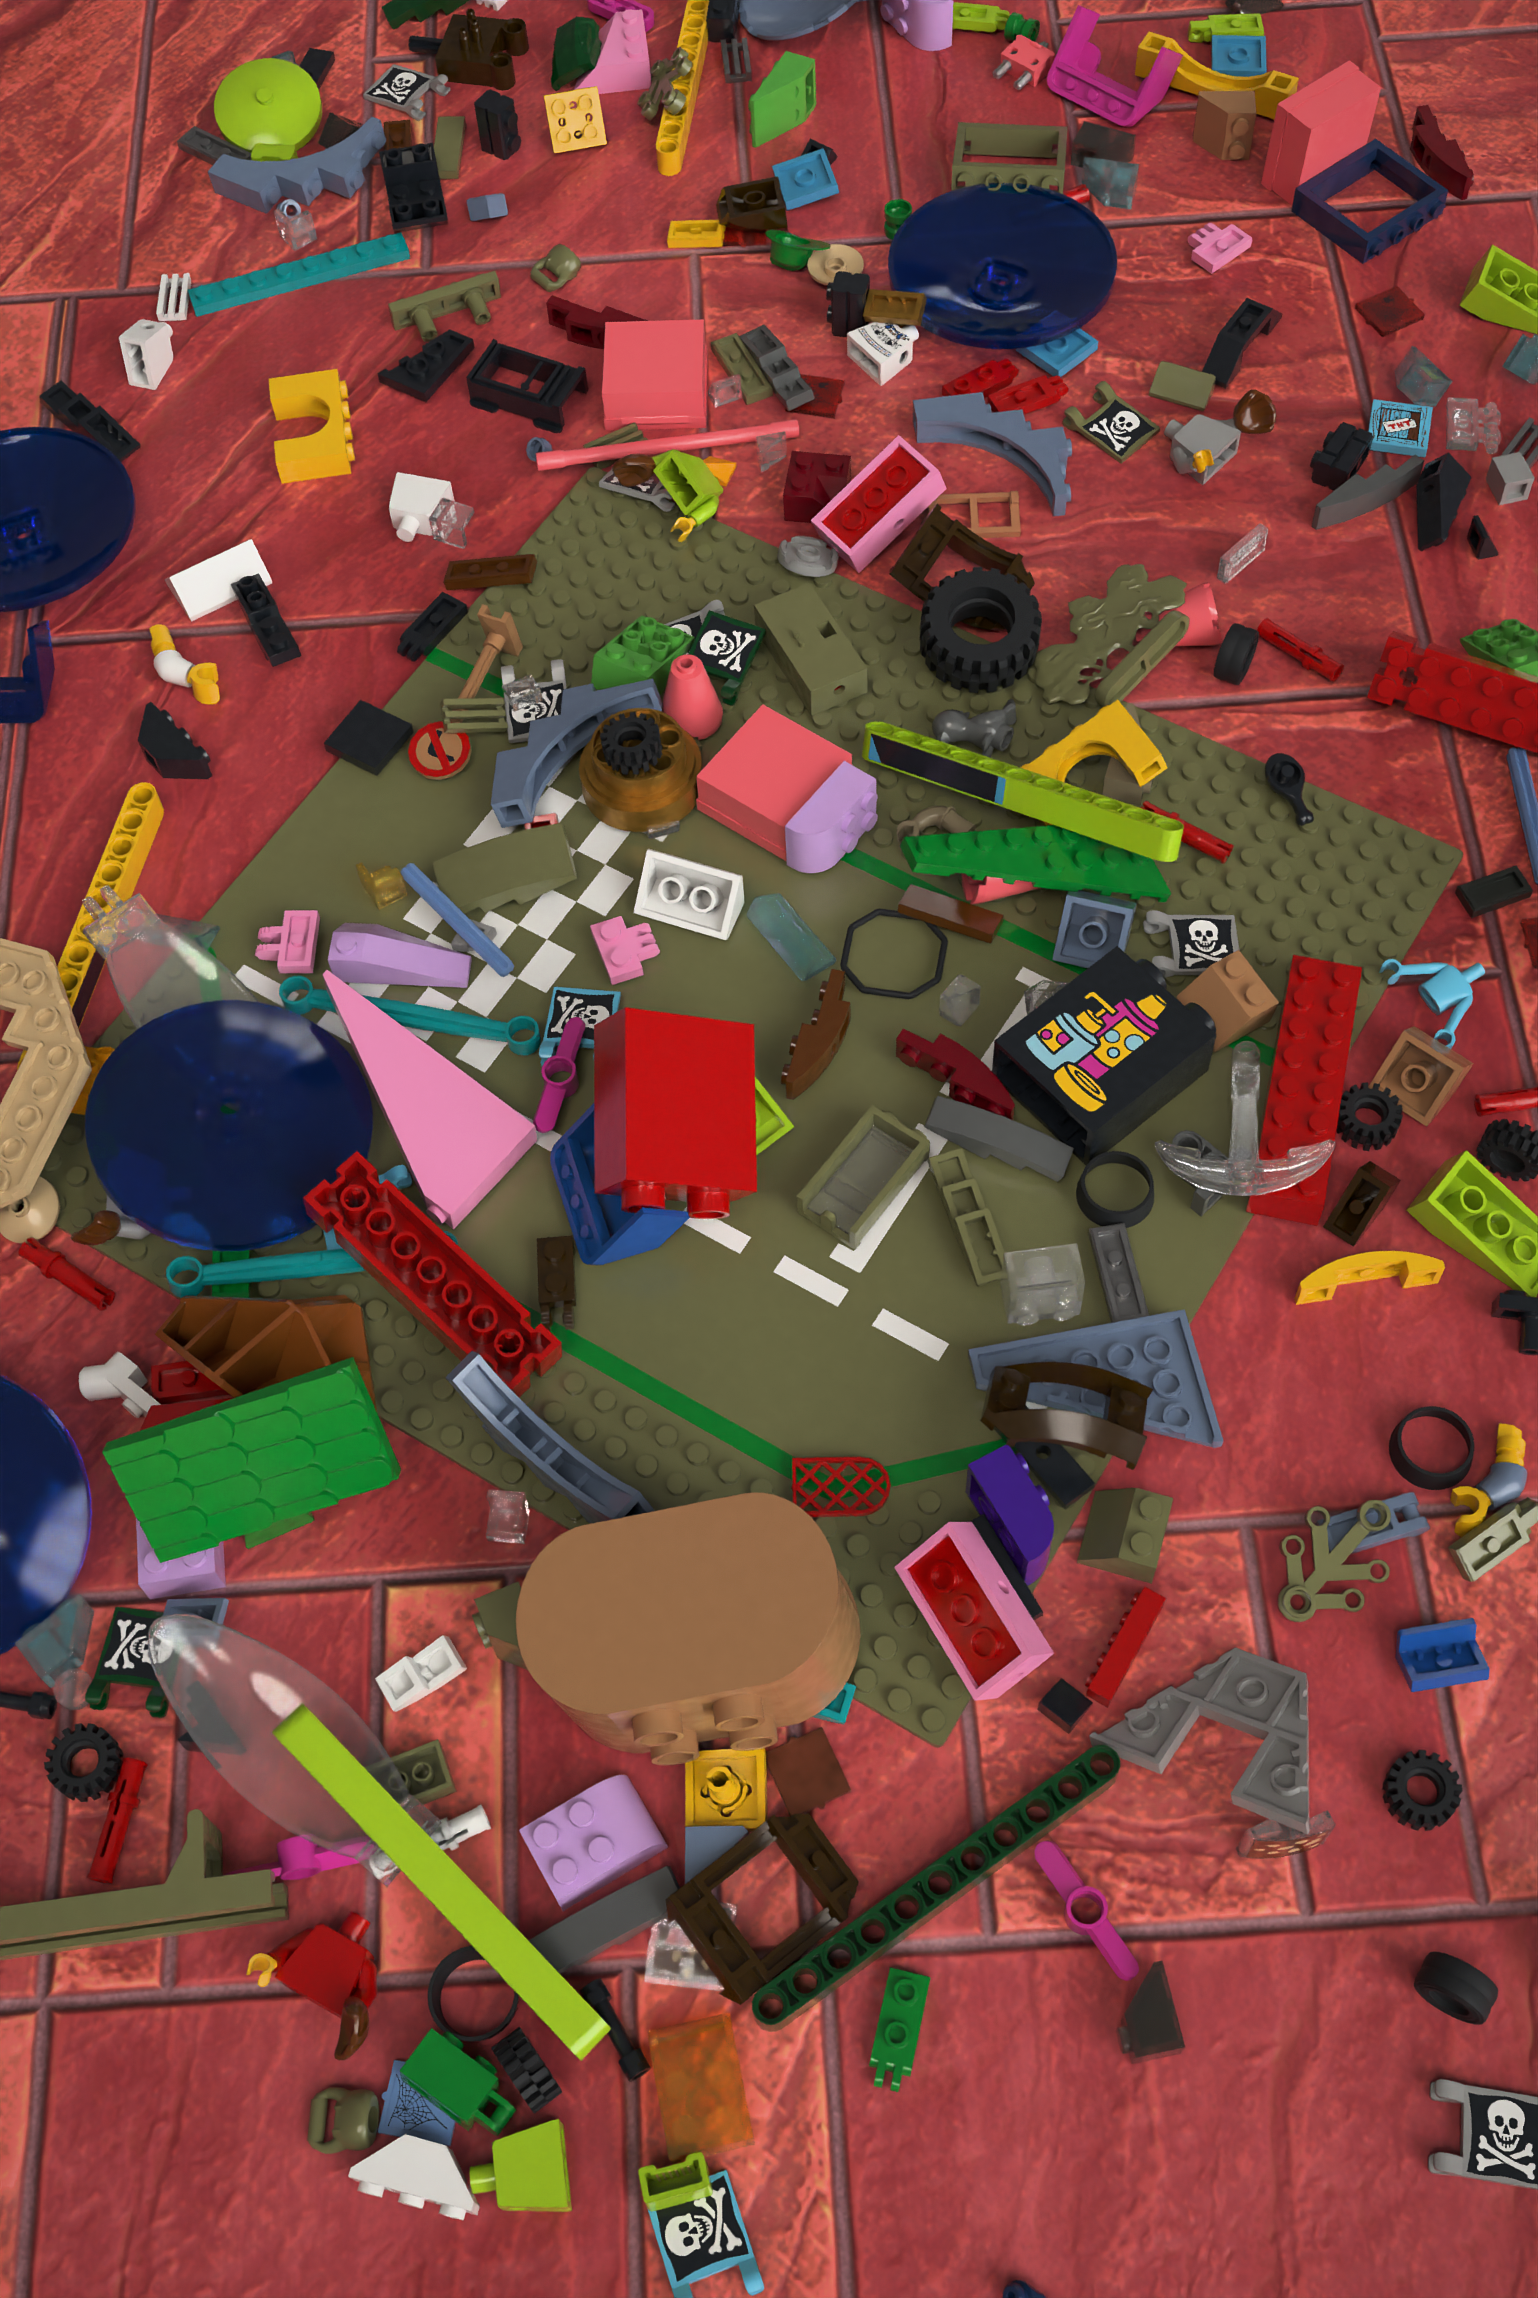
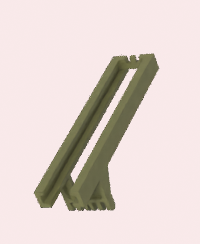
[0,1809,289,1960]

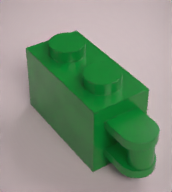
[399,2028,516,2136]

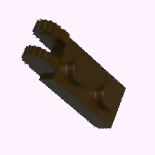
[537,1235,576,1331]

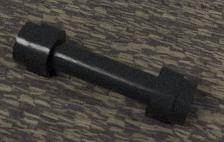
[0,1691,57,1720]
[580,1978,651,2082]

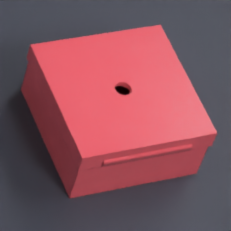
[1261,60,1381,206]
[602,319,708,431]
[696,704,852,862]

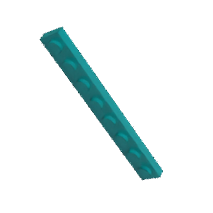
[188,232,411,317]

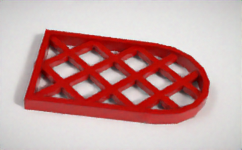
[791,1456,891,1517]

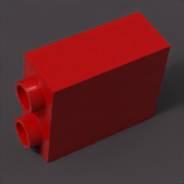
[594,1007,757,1219]

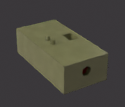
[754,582,867,716]

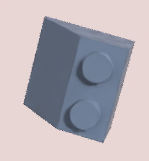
[1052,890,1137,968]

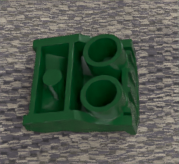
[551,16,602,91]

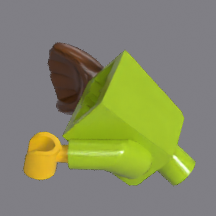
[612,449,723,542]

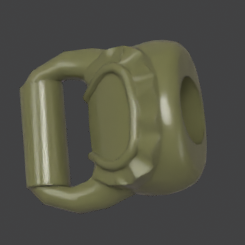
[530,244,581,292]
[307,2087,379,2154]

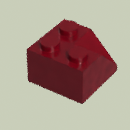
[783,451,851,523]

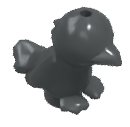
[932,699,1016,757]

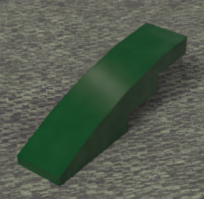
[382,0,469,29]

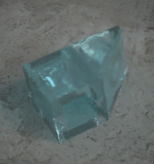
[1082,157,1139,209]
[1502,334,1538,385]
[1395,346,1453,407]
[15,1594,94,1688]

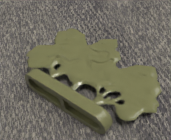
[1034,564,1189,707]

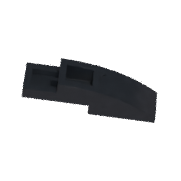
[231,573,301,667]

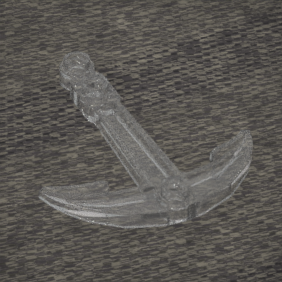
[1155,1041,1335,1196]

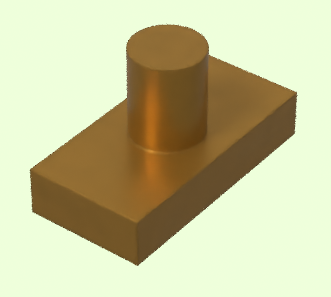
[863,289,927,328]

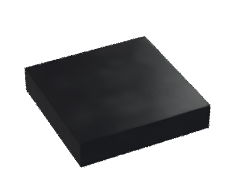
[324,700,414,776]

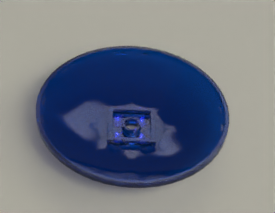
[0,427,136,612]

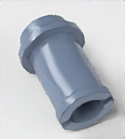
[276,199,301,222]

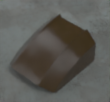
[716,176,788,233]

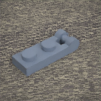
[1315,1492,1430,1554]

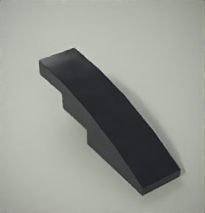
[39,380,140,464]

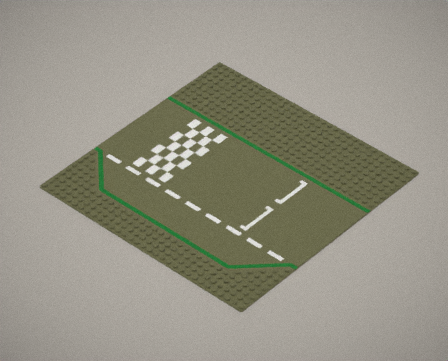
[20,467,1463,1748]

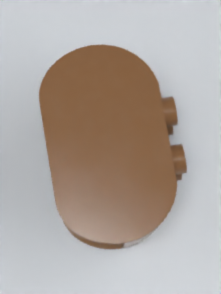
[516,1492,860,1765]

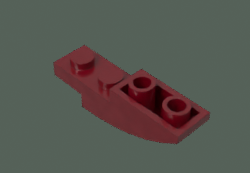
[1410,105,1474,200]
[546,295,648,349]
[896,1028,1015,1120]

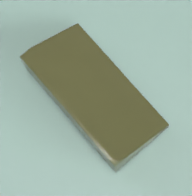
[1149,361,1216,411]

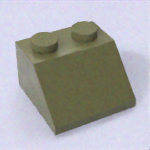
[1077,1488,1173,1584]
[472,1581,528,1670]

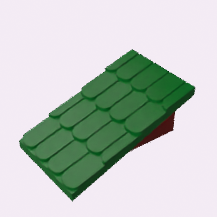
[102,1357,401,1563]

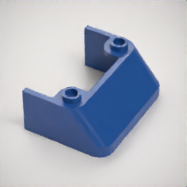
[550,1103,690,1265]

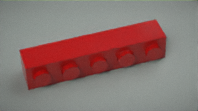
[1085,1586,1166,1708]

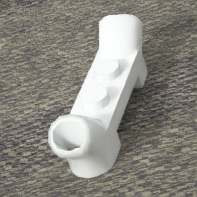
[79,1351,161,1419]

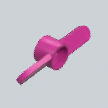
[533,1017,585,1133]
[223,1835,376,1880]
[1034,1840,1139,1981]

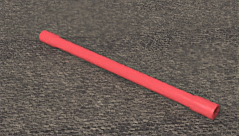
[535,419,799,471]

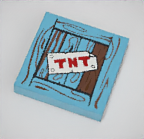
[1368,399,1433,457]

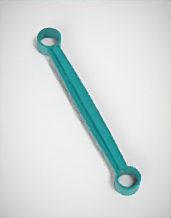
[279,976,541,1055]
[166,1230,458,1298]

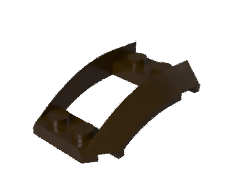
[889,504,1035,631]
[980,1362,1153,1470]
[665,1814,859,2005]

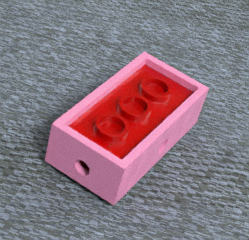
[811,435,947,573]
[894,1522,1054,1701]

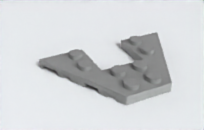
[1089,1648,1310,1834]

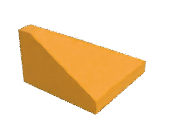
[703,456,737,487]

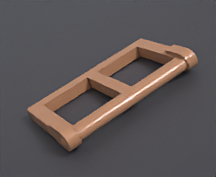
[928,491,1021,538]

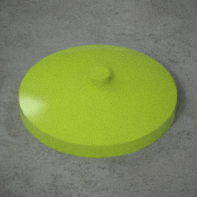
[214,58,322,153]

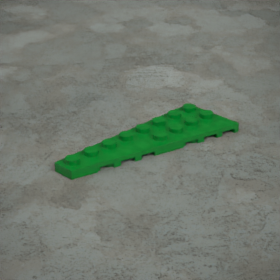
[900,825,1171,902]

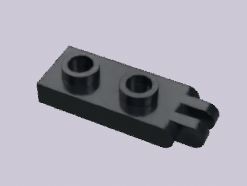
[397,592,468,662]

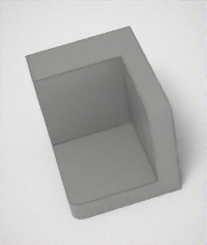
[1486,452,1535,505]

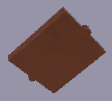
[766,1727,851,1816]

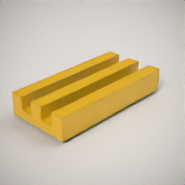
[667,220,726,248]

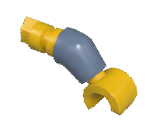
[1450,1423,1528,1537]

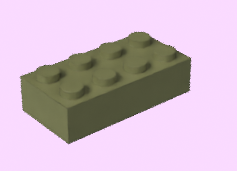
[365,1739,457,1811]

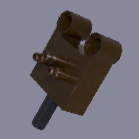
[408,9,529,91]

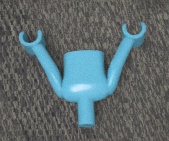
[1379,959,1485,1049]

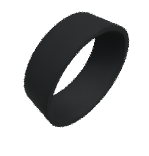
[1076,1151,1154,1228]
[1389,1406,1474,1490]
[428,1946,519,2041]

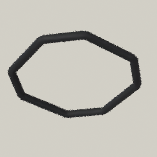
[840,909,948,999]

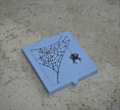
[377,2060,456,2146]

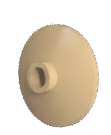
[808,244,864,285]
[0,1176,60,1244]

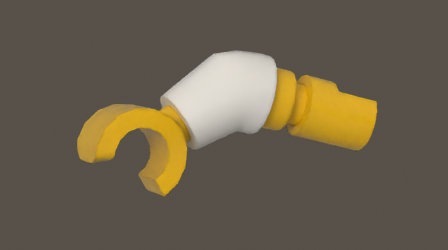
[149,624,220,705]

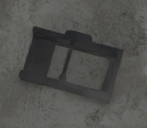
[466,339,588,433]

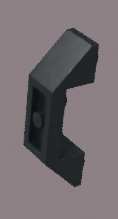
[1202,298,1282,389]

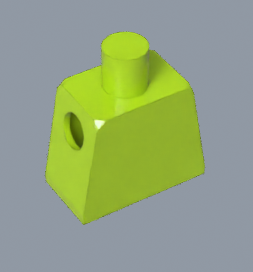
[470,2119,572,2212]

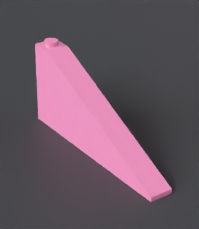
[323,970,537,1229]

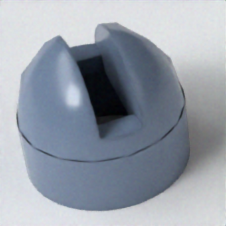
[526,437,552,462]

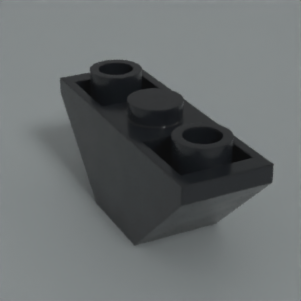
[138,702,212,779]

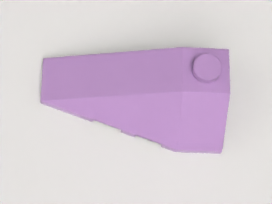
[328,923,472,988]

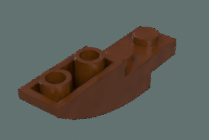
[781,969,851,1100]

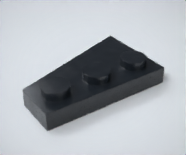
[377,329,475,402]

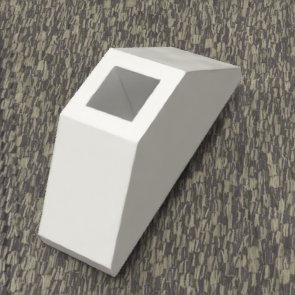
[348,2134,480,2220]

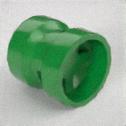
[1004,12,1040,42]
[884,199,912,241]

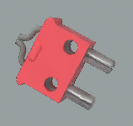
[993,35,1055,90]

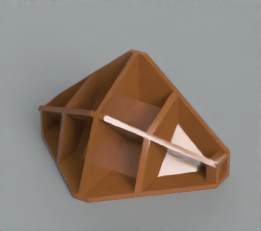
[155,1295,377,1495]

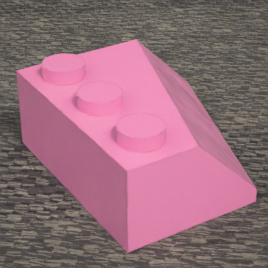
[574,9,651,94]

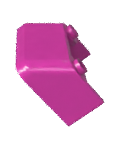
[1047,5,1183,127]

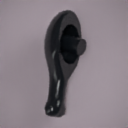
[1265,753,1314,826]

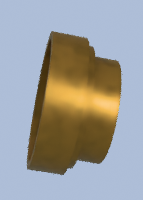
[579,708,702,832]

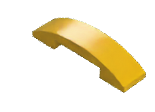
[1294,1251,1445,1305]

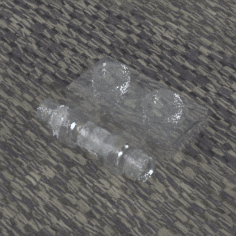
[1446,397,1501,454]

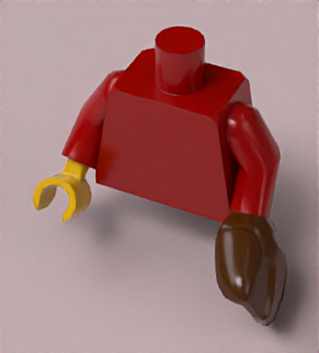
[246,1911,377,2060]

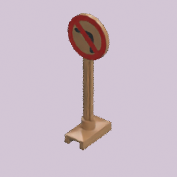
[408,604,523,780]

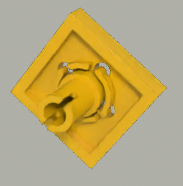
[543,86,607,153]
[685,1748,767,1832]

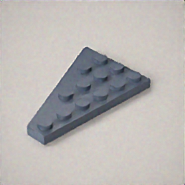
[968,1309,1223,1448]

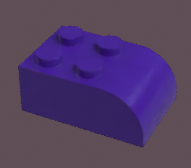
[965,1445,1054,1586]

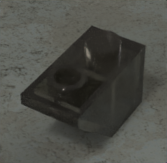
[1071,121,1136,172]

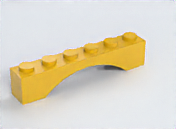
[1135,31,1299,120]

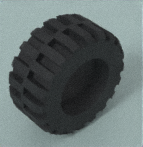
[919,567,1042,693]

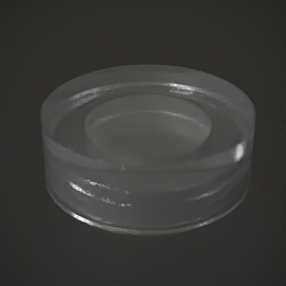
[53,1669,93,1710]

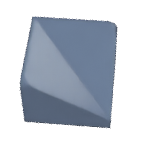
[466,193,508,221]

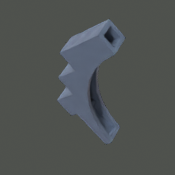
[208,117,386,214]
[912,392,1072,517]
[491,679,663,828]
[445,1351,655,1524]

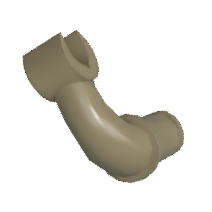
[897,806,976,842]

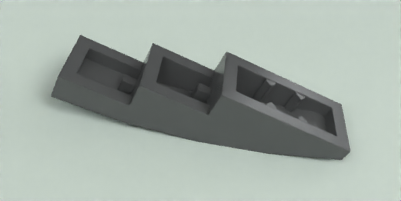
[739,325,815,411]
[1311,455,1424,530]
[924,1096,1074,1182]
[529,1866,680,1973]

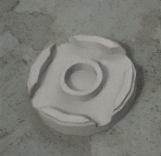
[777,536,839,577]

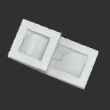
[375,1635,467,1712]

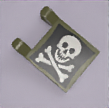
[1062,381,1160,464]

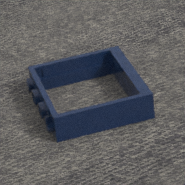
[1292,139,1448,264]

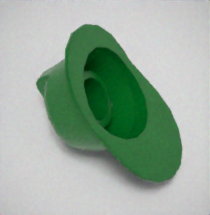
[765,230,831,271]

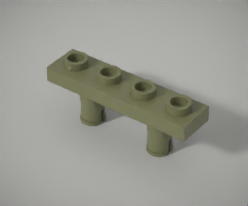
[388,270,501,342]

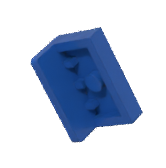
[1395,1618,1490,1692]

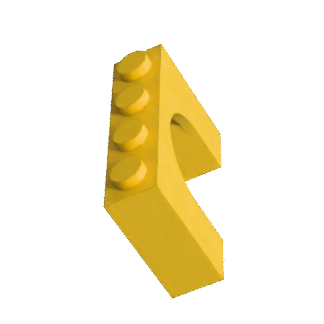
[269,369,355,484]
[1020,699,1167,826]

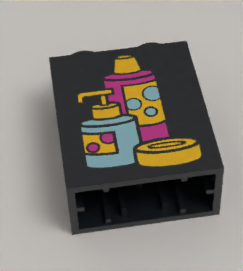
[992,946,1217,1165]

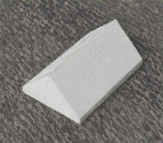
[165,539,272,622]
[634,849,745,940]

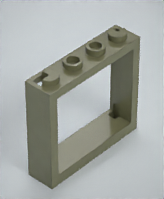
[951,122,1068,197]

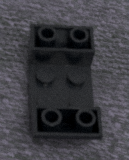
[379,143,448,233]

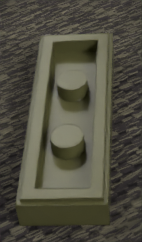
[434,116,466,179]
[711,333,773,405]

